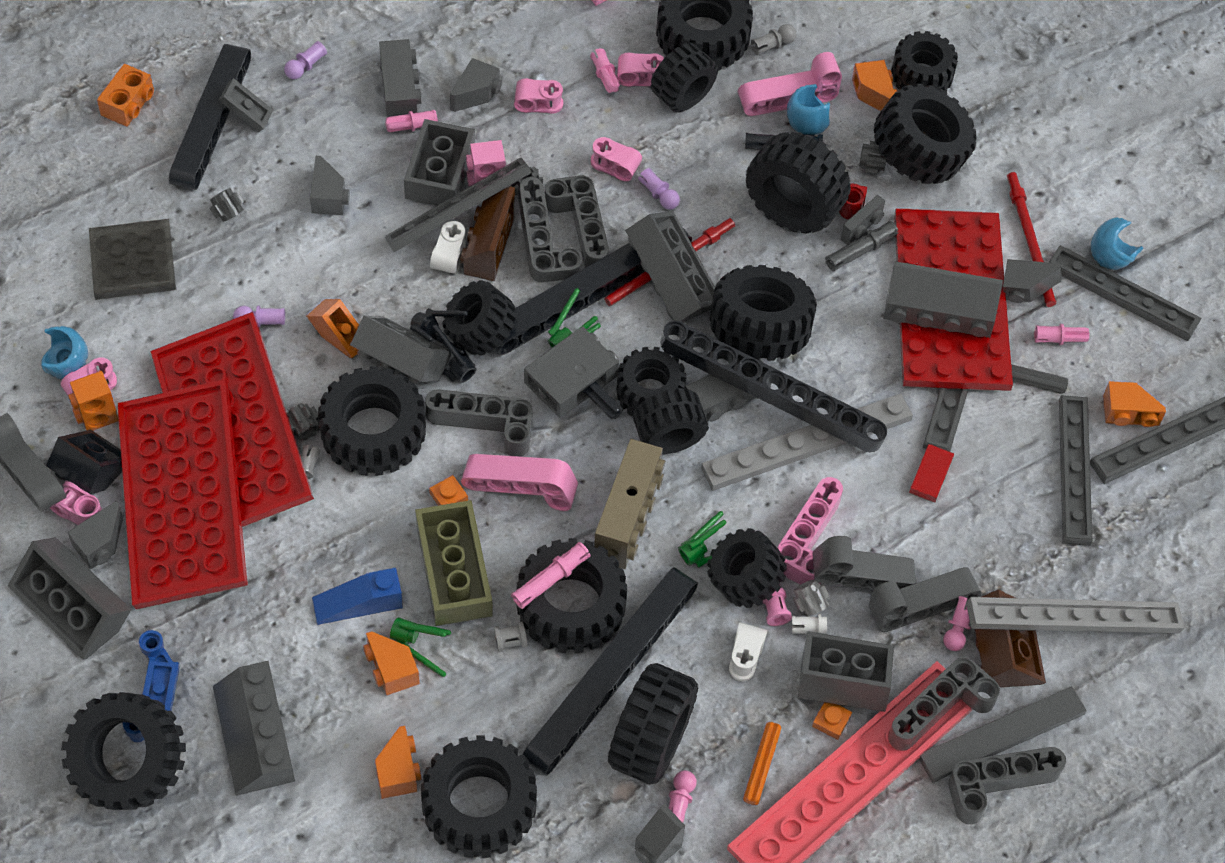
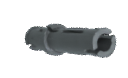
[825,221,899,271]

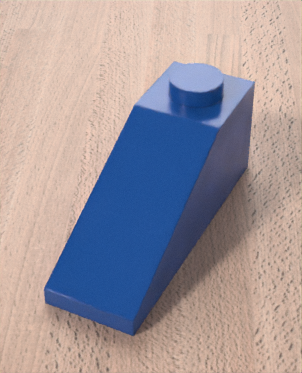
[312,568,403,625]

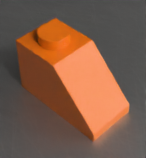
[306,299,359,358]

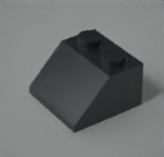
[46,429,122,494]

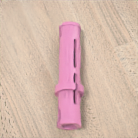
[511,542,591,609]

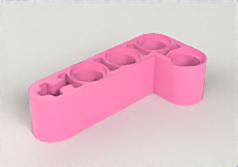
[737,52,842,116]
[461,454,578,511]
[778,477,843,585]

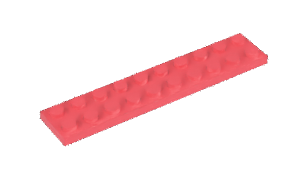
[727,661,973,863]

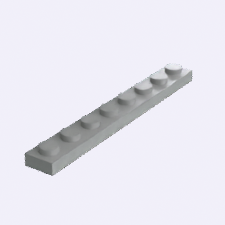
[701,393,913,491]
[966,597,1185,633]

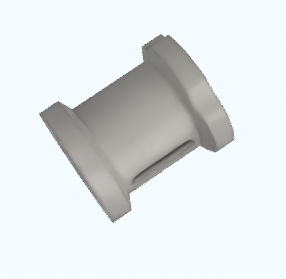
[494,621,527,652]

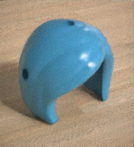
[787,84,830,136]
[1090,217,1144,270]
[41,326,88,380]

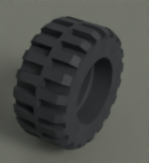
[656,0,753,70]
[874,84,977,184]
[746,132,851,234]
[709,265,817,361]
[318,367,426,476]
[517,538,627,654]
[608,663,699,785]
[61,692,186,810]
[421,735,537,858]

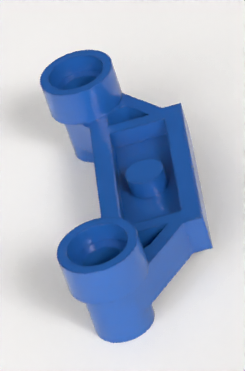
[122,630,180,743]

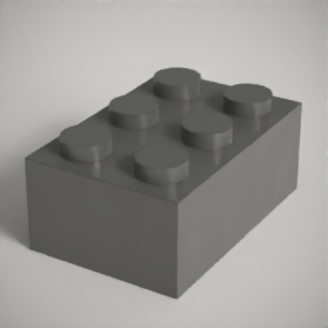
[404,119,475,205]
[350,315,452,384]
[798,631,894,712]

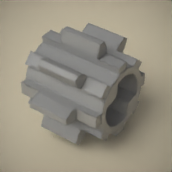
[793,579,830,616]

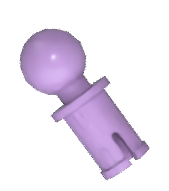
[284,41,327,79]
[638,168,680,210]
[233,306,285,327]

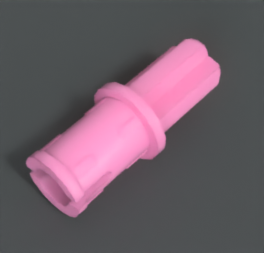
[590,48,620,93]
[385,110,438,132]
[1034,324,1090,345]

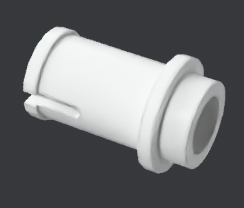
[792,614,827,634]

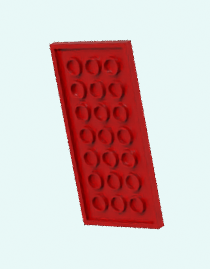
[894,208,1013,391]
[150,312,314,527]
[118,379,248,609]

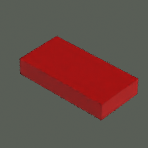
[909,444,954,502]

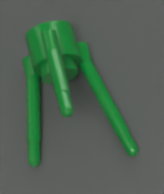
[547,288,601,348]
[678,511,727,568]
[390,617,451,677]

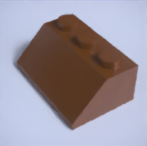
[460,187,515,281]
[975,589,1046,688]

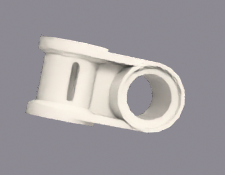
[430,221,466,274]
[729,622,768,682]

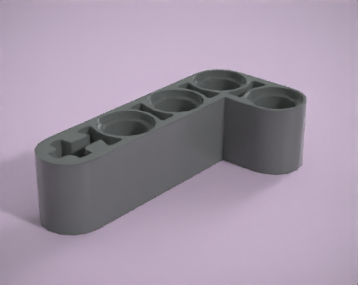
[545,175,609,268]
[518,177,582,282]
[425,389,533,457]
[0,413,67,512]
[812,536,916,590]
[869,567,982,632]
[888,658,1000,751]
[948,747,1066,824]

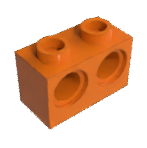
[97,64,154,126]
[68,371,119,431]

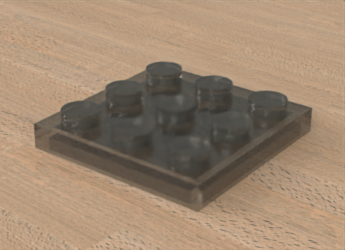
[89,219,177,300]

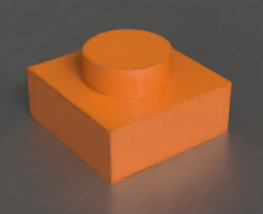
[429,475,468,506]
[812,702,852,740]

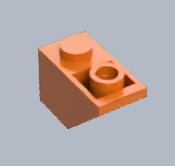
[852,60,897,111]
[1103,381,1166,427]
[363,631,420,696]
[375,726,422,799]

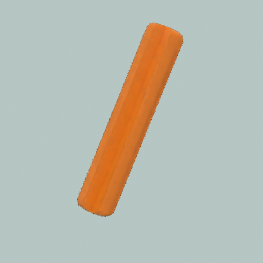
[743,722,781,805]

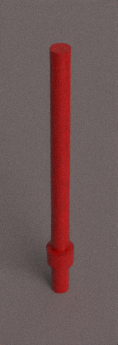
[1007,172,1056,307]
[604,218,735,306]

